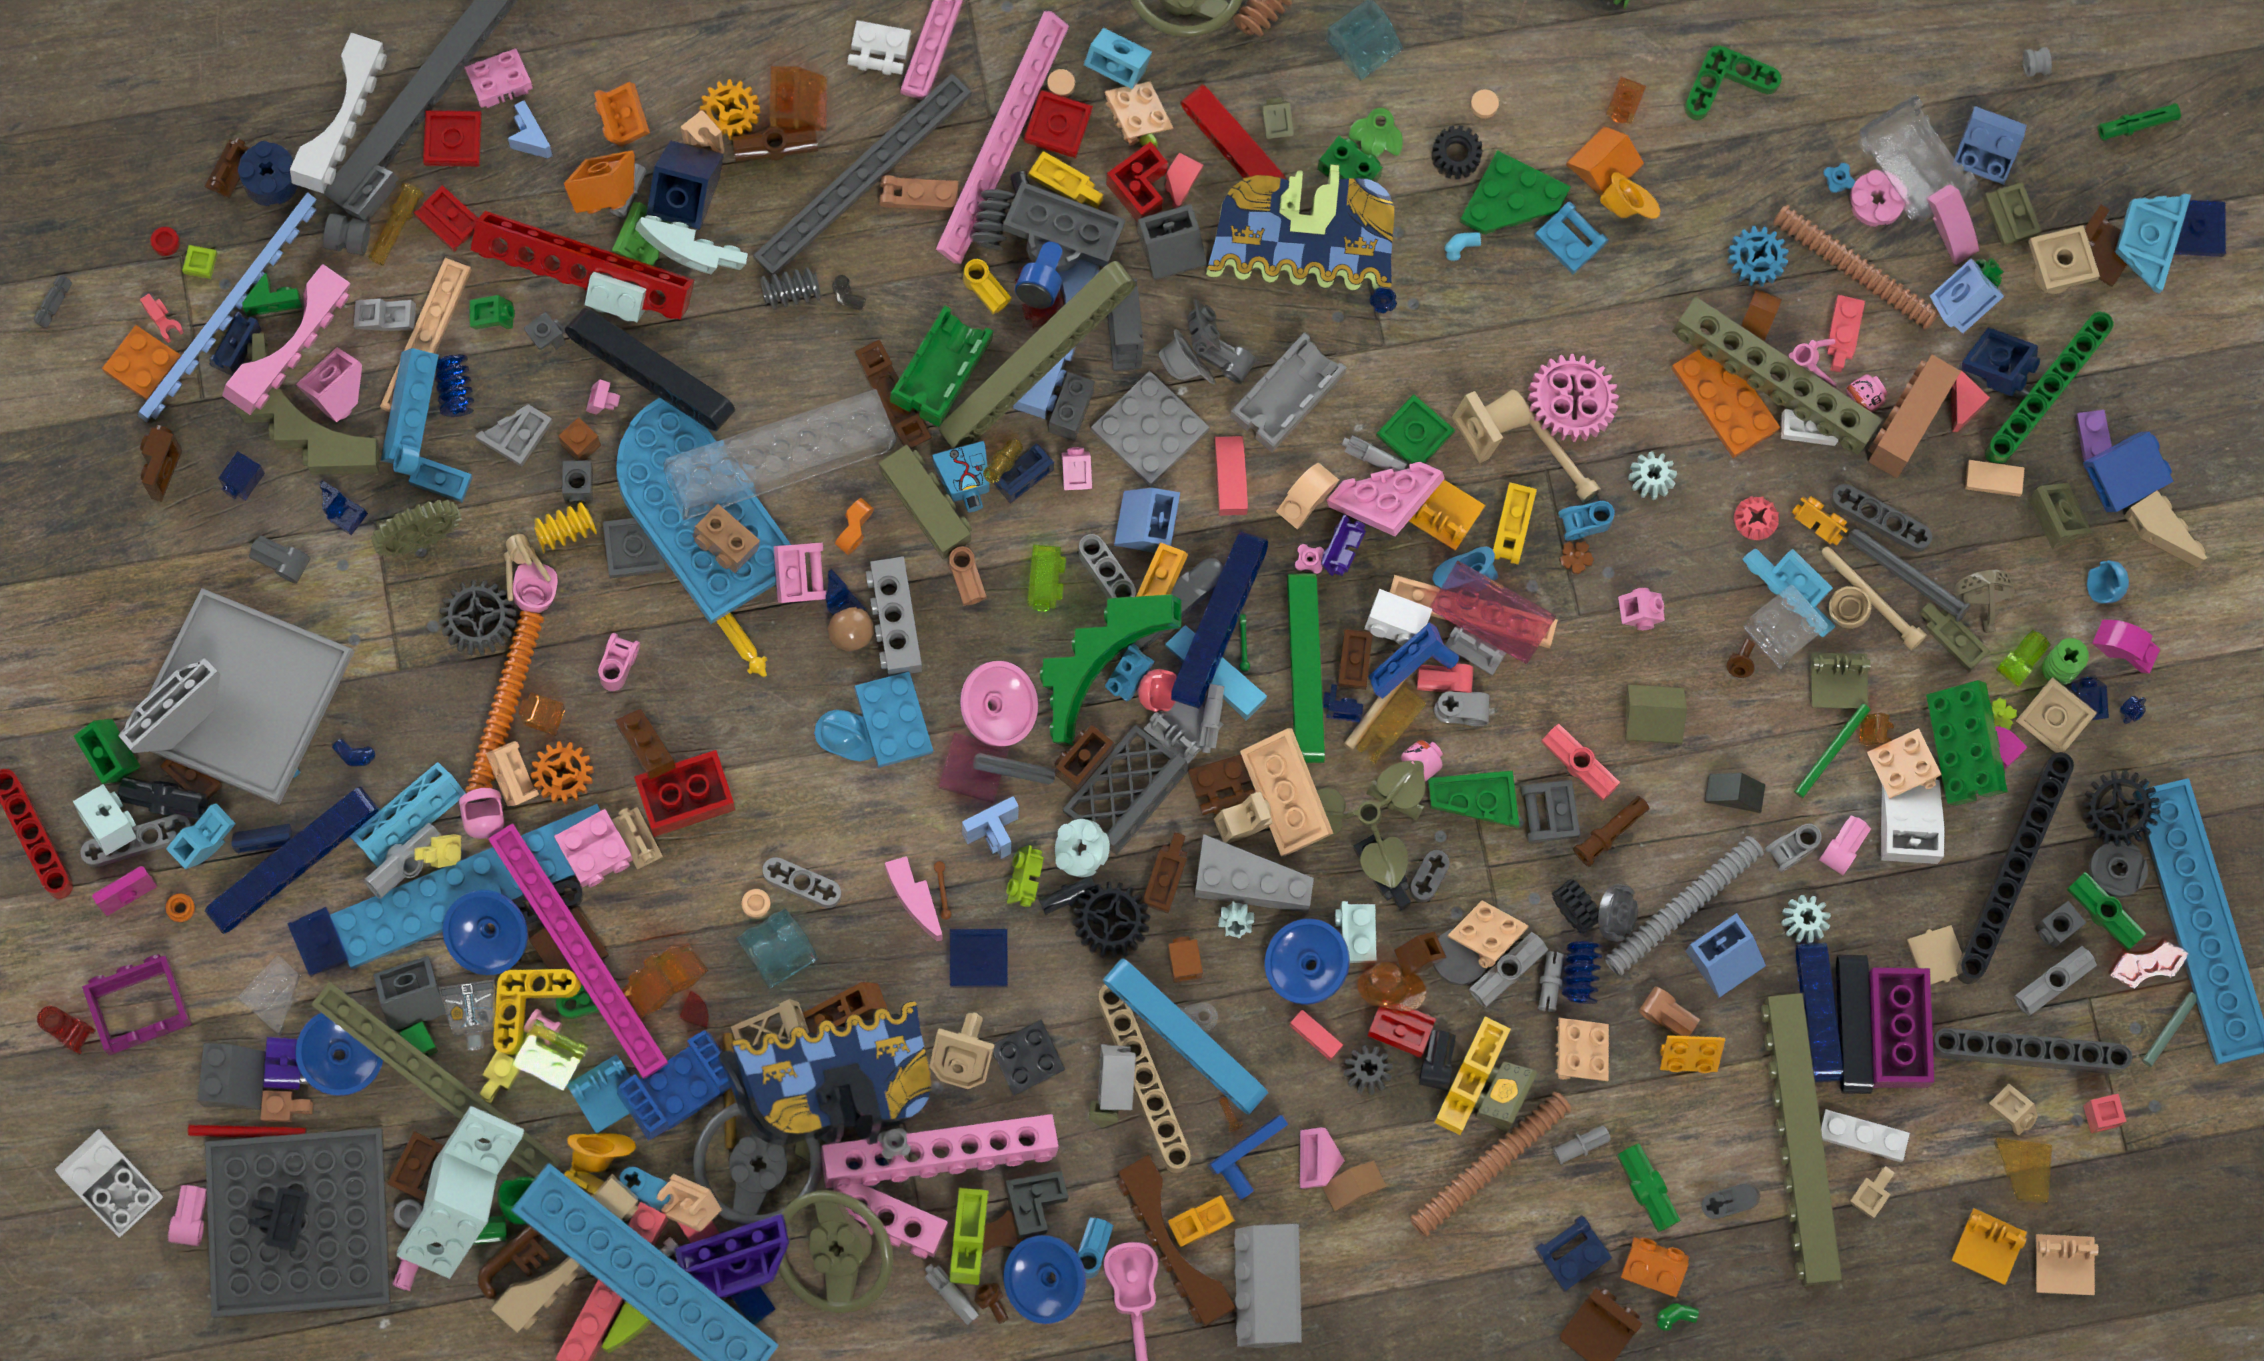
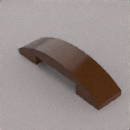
[855,339,932,449]

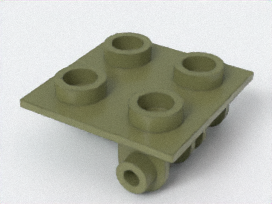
[1811,653,1871,709]

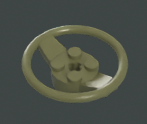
[1130,0,1243,37]
[778,1190,893,1313]

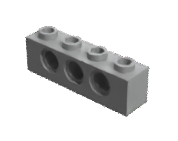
[866,556,922,677]

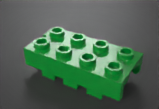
[890,305,994,427]
[1926,680,2008,806]

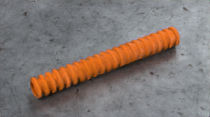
[465,611,544,799]

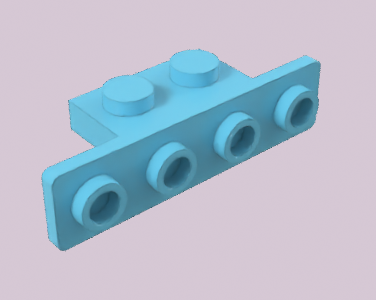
[1743,549,1835,637]

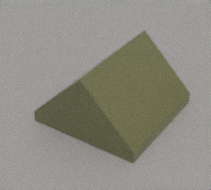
[2029,483,2092,549]
[1625,685,1687,744]

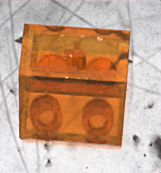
[770,66,827,131]

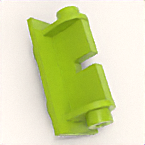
[1006,845,1044,907]

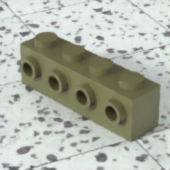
[879,445,972,560]

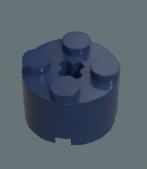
[238,141,298,206]

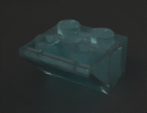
[1326,0,1403,81]
[736,908,819,989]

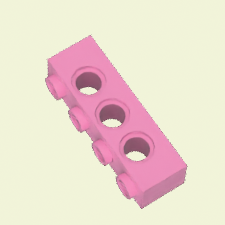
[834,1183,948,1259]

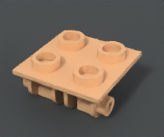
[1105,81,1173,145]
[1867,728,1942,799]
[1448,901,1529,968]
[1556,1018,1609,1081]
[2036,1234,2098,1295]

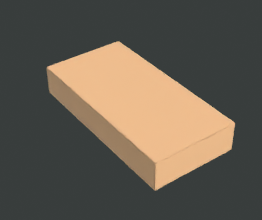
[1965,460,2025,497]

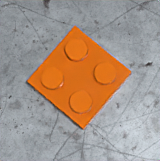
[102,325,181,401]

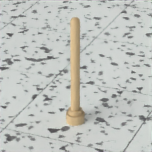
[1518,392,1601,503]
[1822,547,1927,651]

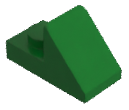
[242,273,303,317]

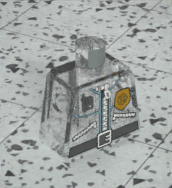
[439,979,497,1050]

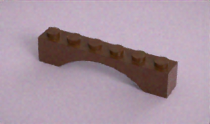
[1116,1155,1236,1328]

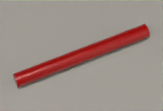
[188,1124,307,1138]

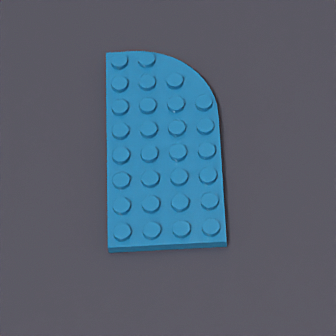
[616,398,791,624]

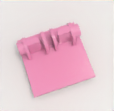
[465,49,533,108]

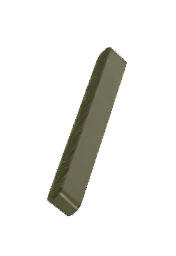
[939,261,1136,449]

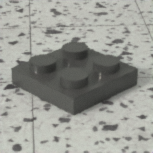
[603,518,666,579]

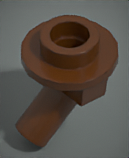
[1726,638,1756,678]
[974,1283,1009,1324]

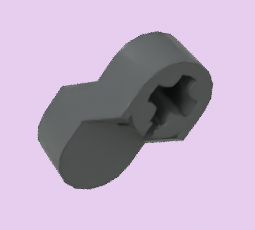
[1702,1183,1760,1219]

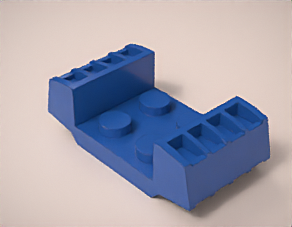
[617,1030,731,1141]

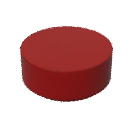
[150,227,180,256]

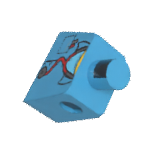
[932,441,989,512]

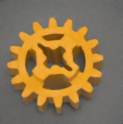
[700,79,760,140]

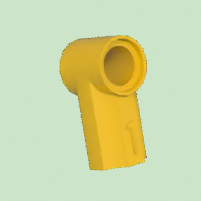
[963,259,1012,314]

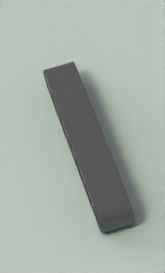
[1933,1028,2133,1074]

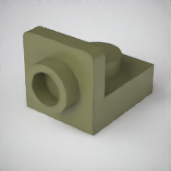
[1260,97,1294,139]

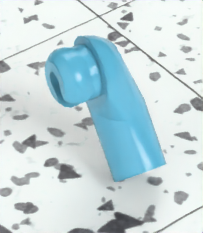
[1444,232,1481,261]

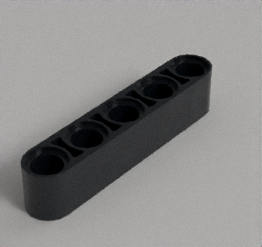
[1836,955,1873,1094]

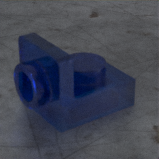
[2072,677,2109,720]
[1323,684,1364,722]

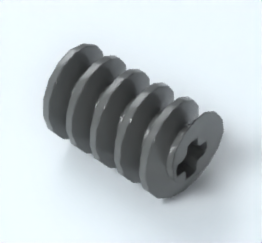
[971,189,1016,251]
[760,267,821,310]

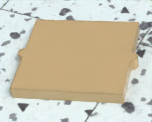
[1907,925,1969,985]

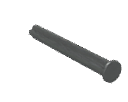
[1847,528,1971,623]

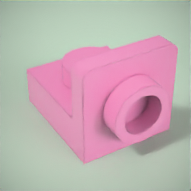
[1061,447,1092,490]

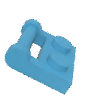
[1534,201,1609,274]

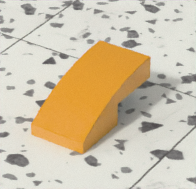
[1168,1195,1236,1247]

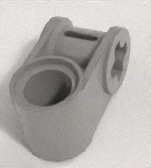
[1434,691,1489,726]
[1765,824,1821,873]

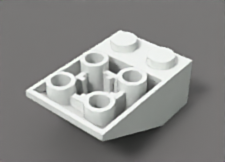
[1881,780,1944,864]
[55,1129,163,1238]

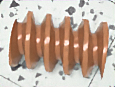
[1233,0,1292,37]

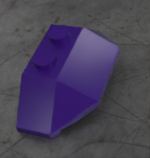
[675,1214,789,1298]

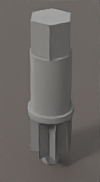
[1342,435,1407,472]
[1198,684,1225,753]
[925,1264,980,1325]

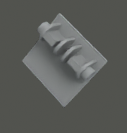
[1143,688,1224,764]

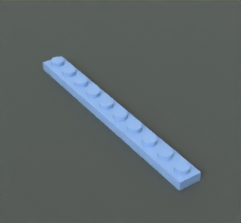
[138,193,317,422]

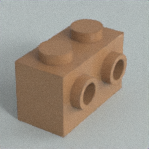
[693,504,760,573]

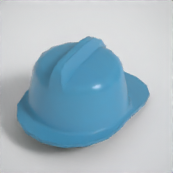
[1433,547,1498,592]
[814,709,874,762]

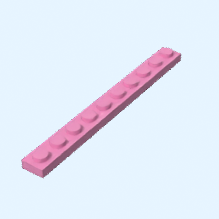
[936,11,1069,264]

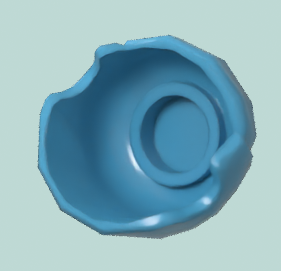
[2087,560,2129,603]

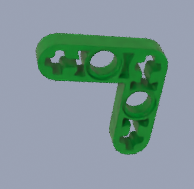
[1685,46,1782,120]

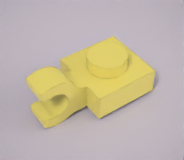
[415,834,461,868]
[479,1050,523,1104]

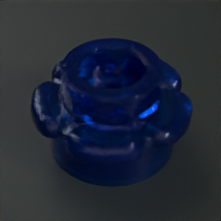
[1370,287,1397,314]

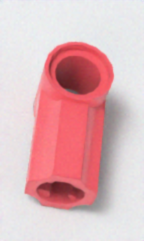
[1417,664,1474,693]

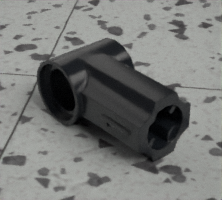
[1419,1030,1456,1091]

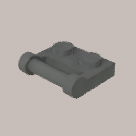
[1521,780,1580,844]

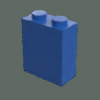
[2082,432,2174,512]

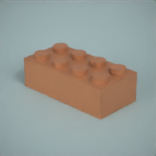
[1868,355,1961,478]

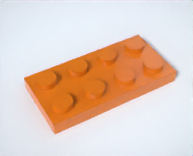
[1671,350,1781,458]

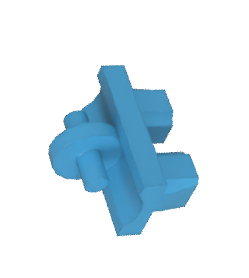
[1105,644,1155,701]

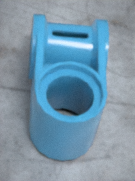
[1558,501,1615,541]
[619,1167,671,1213]

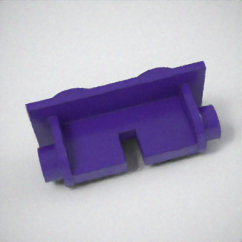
[1321,515,1366,576]

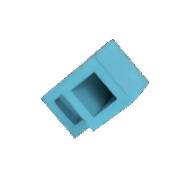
[166,803,236,869]

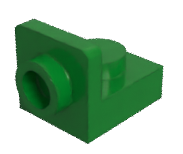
[470,295,515,330]

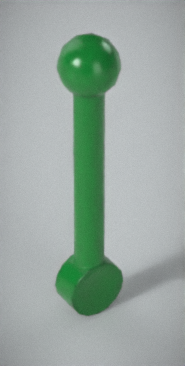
[1239,614,1250,672]

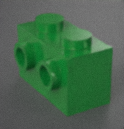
[1317,136,1383,182]
[74,718,141,784]

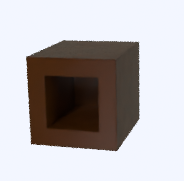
[1394,932,1447,976]

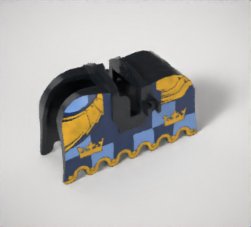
[718,1001,931,1145]

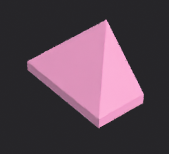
[1300,1128,1345,1189]

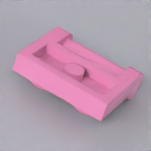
[774,543,827,603]

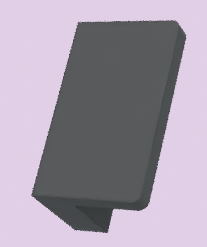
[342,164,399,221]

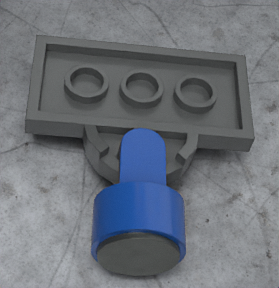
[1002,182,1126,308]

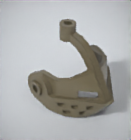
[1953,570,2015,633]

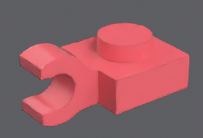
[140,294,184,343]

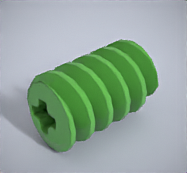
[2042,638,2089,685]

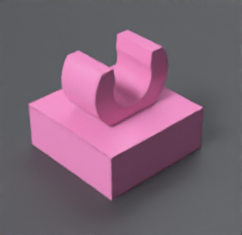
[586,379,620,415]

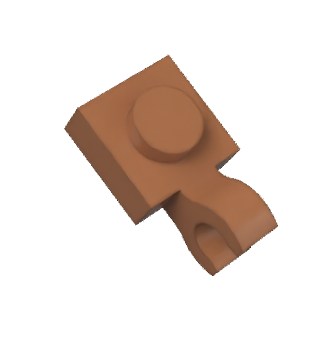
[260,1091,314,1122]

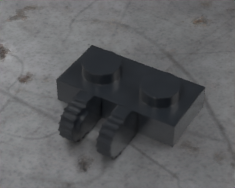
[247,1187,309,1252]

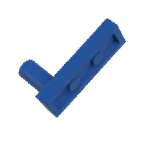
[1369,622,1459,699]
[1207,1115,1288,1200]

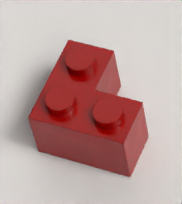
[1106,141,1168,223]

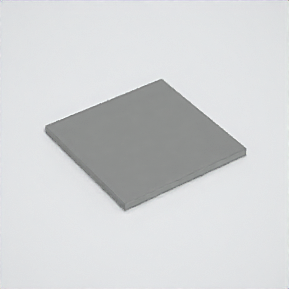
[147,588,354,805]

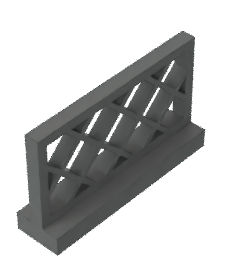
[1063,725,1189,855]

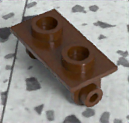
[204,138,249,198]

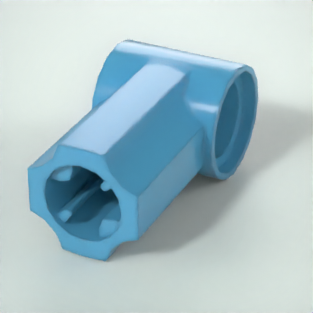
[1078,1217,1114,1279]

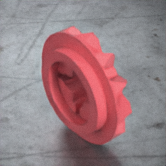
[1734,496,1779,540]

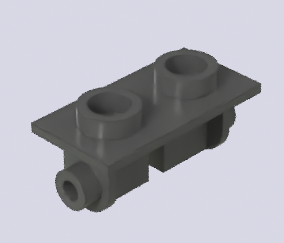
[1187,299,1221,354]

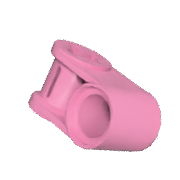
[598,633,640,691]

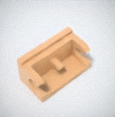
[681,110,725,153]
[486,741,539,806]
[657,1174,722,1232]

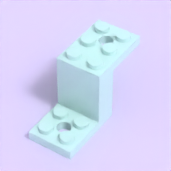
[396,1106,524,1279]

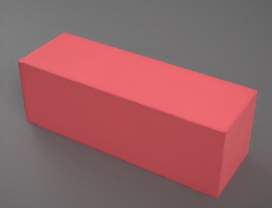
[1290,1010,1343,1061]

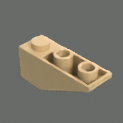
[2124,490,2207,567]

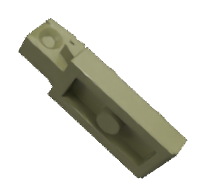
[1919,602,1991,672]

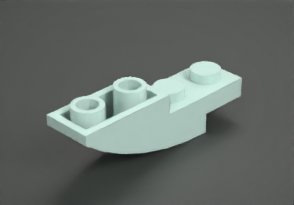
[635,216,748,274]

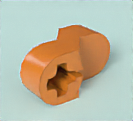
[835,498,874,555]

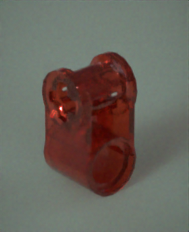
[37,1006,96,1055]

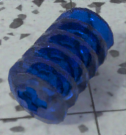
[435,355,474,417]
[1562,941,1603,1004]

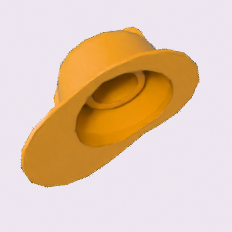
[1600,172,1660,219]
[567,1133,636,1173]

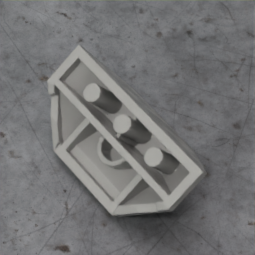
[119,658,220,753]

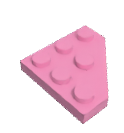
[1327,462,1445,536]

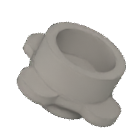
[878,1128,911,1159]

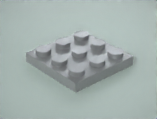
[1091,371,1210,487]

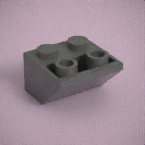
[1137,204,1207,281]

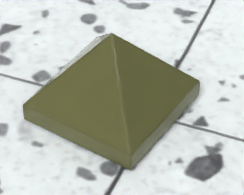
[1089,1101,1119,1128]

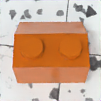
[564,150,635,214]

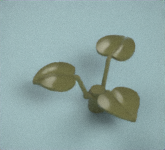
[1317,761,1425,888]

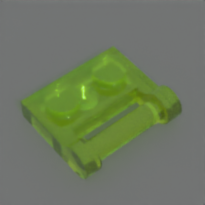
[512,1019,588,1091]

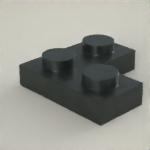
[1004,1171,1069,1239]

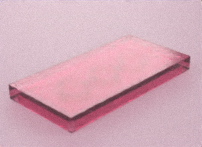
[1429,560,1556,664]

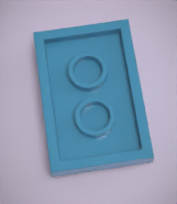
[854,672,933,768]

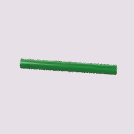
[1794,703,1871,798]

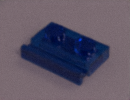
[287,907,349,977]

